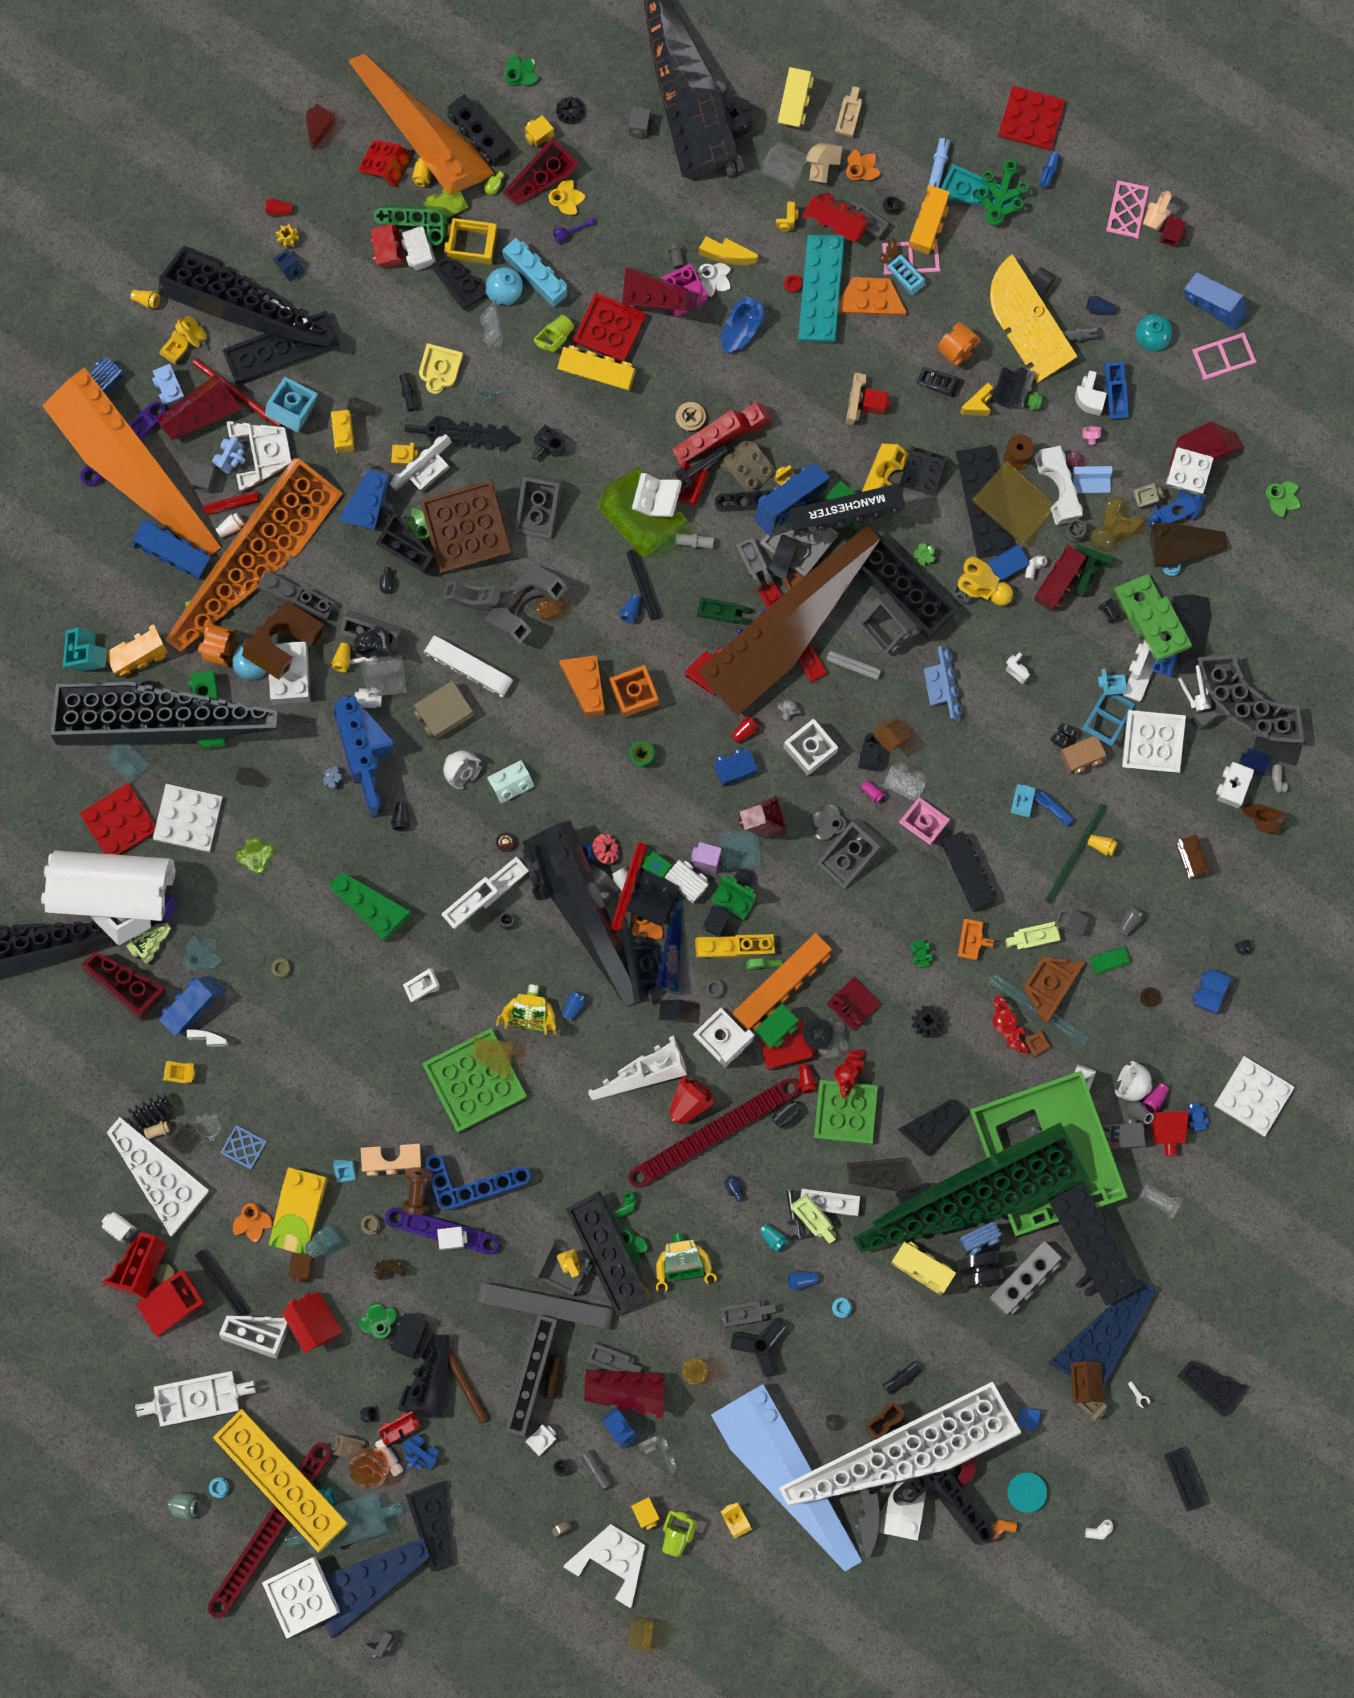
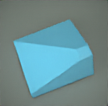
[333,1160,356,1183]

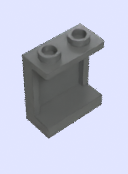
[531,1239,592,1296]

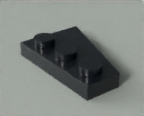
[432,256,488,310]
[1177,1360,1248,1417]

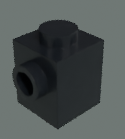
[703,905,730,937]

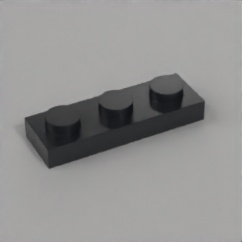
[1163,1447,1206,1511]

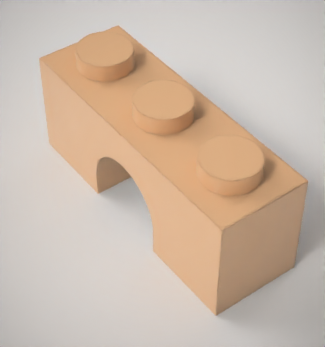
[361,1144,422,1176]

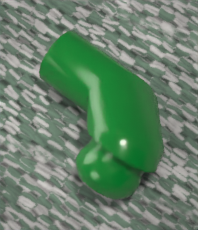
[614,1192,637,1219]

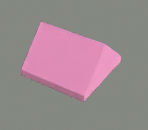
[899,797,950,845]

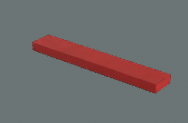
[755,577,827,683]

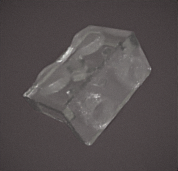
[883,762,929,801]
[814,1017,848,1061]

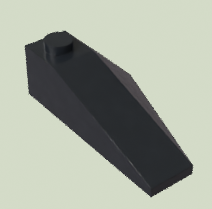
[1171,594,1211,675]

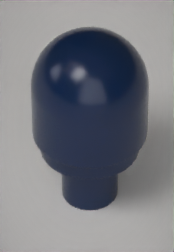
[724,1175,744,1202]

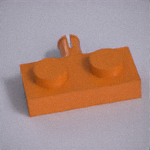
[957,919,994,961]

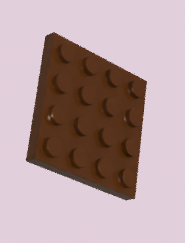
[420,480,512,573]

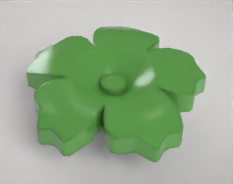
[914,543,936,566]

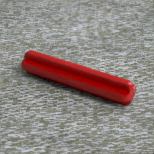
[204,491,259,515]

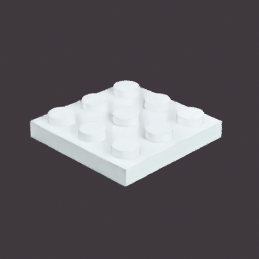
[1122,710,1186,773]
[153,784,222,853]
[1214,1056,1294,1137]
[262,1556,340,1639]

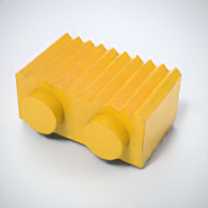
[331,410,355,454]

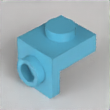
[1098,669,1127,695]
[1010,784,1036,817]

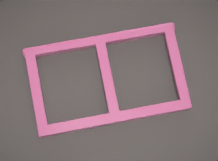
[882,242,941,275]
[1192,332,1257,380]

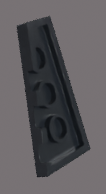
[406,1481,451,1572]

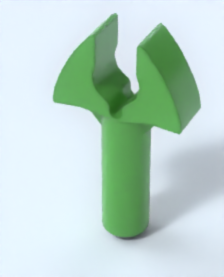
[746,958,783,970]

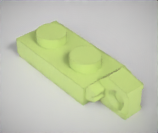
[1005,921,1061,950]
[791,1194,836,1244]

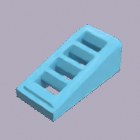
[887,255,925,296]

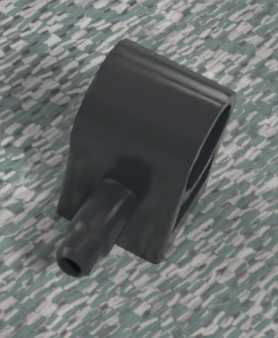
[532,424,565,460]

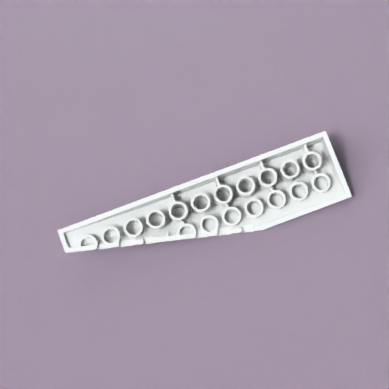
[779,1382,1021,1506]

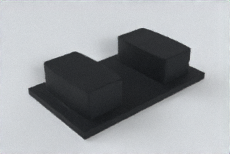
[1252,736,1299,765]

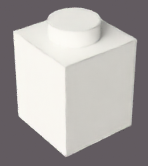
[437,1227,467,1251]

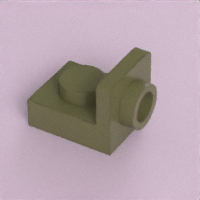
[1133,483,1165,509]

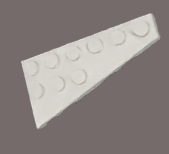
[107,1117,210,1237]

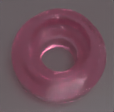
[1066,452,1084,468]

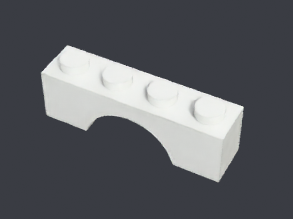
[1034,446,1083,525]

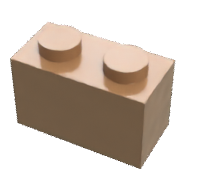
[1060,736,1106,774]

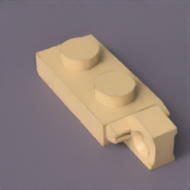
[835,86,862,138]
[846,373,866,425]

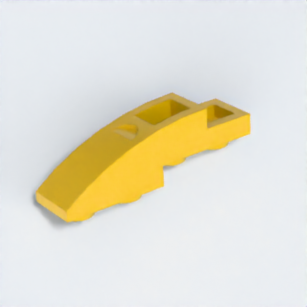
[695,934,775,959]

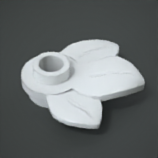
[698,263,731,297]

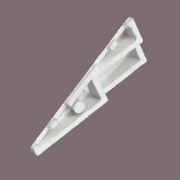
[588,1035,687,1100]

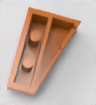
[559,655,605,718]

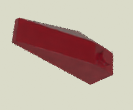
[502,137,579,205]

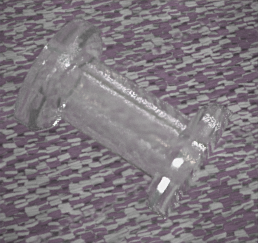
[1136,1178,1184,1222]

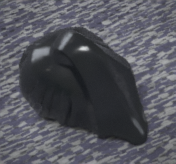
[353,626,396,659]

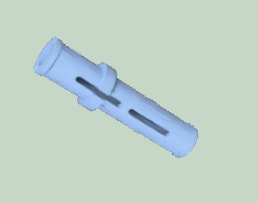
[929,138,950,188]

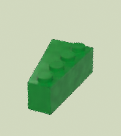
[328,872,412,942]

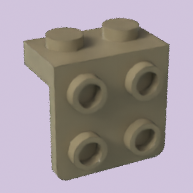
[720,441,775,492]

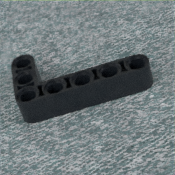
[893,1470,995,1545]

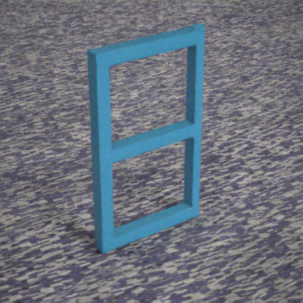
[1082,692,1135,746]

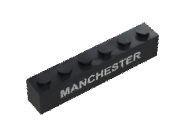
[788,483,905,537]

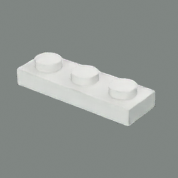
[801,1189,860,1217]

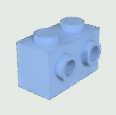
[152,364,184,409]

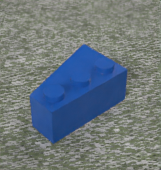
[159,976,225,1036]

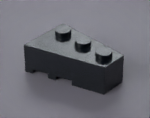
[375,511,436,575]

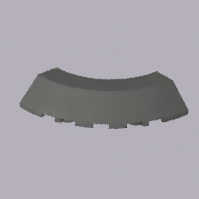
[1197,654,1304,743]

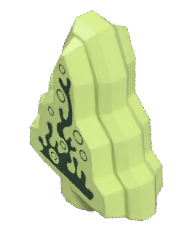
[126,923,171,964]

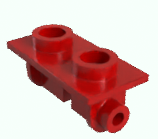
[377,1411,420,1445]

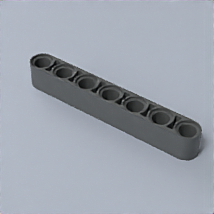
[477,1283,614,1330]

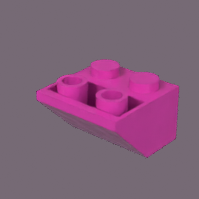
[661,263,708,318]

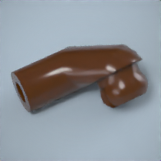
[880,239,898,264]

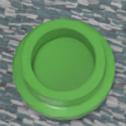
[1027,392,1042,411]

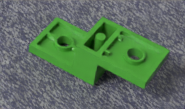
[1114,574,1192,662]

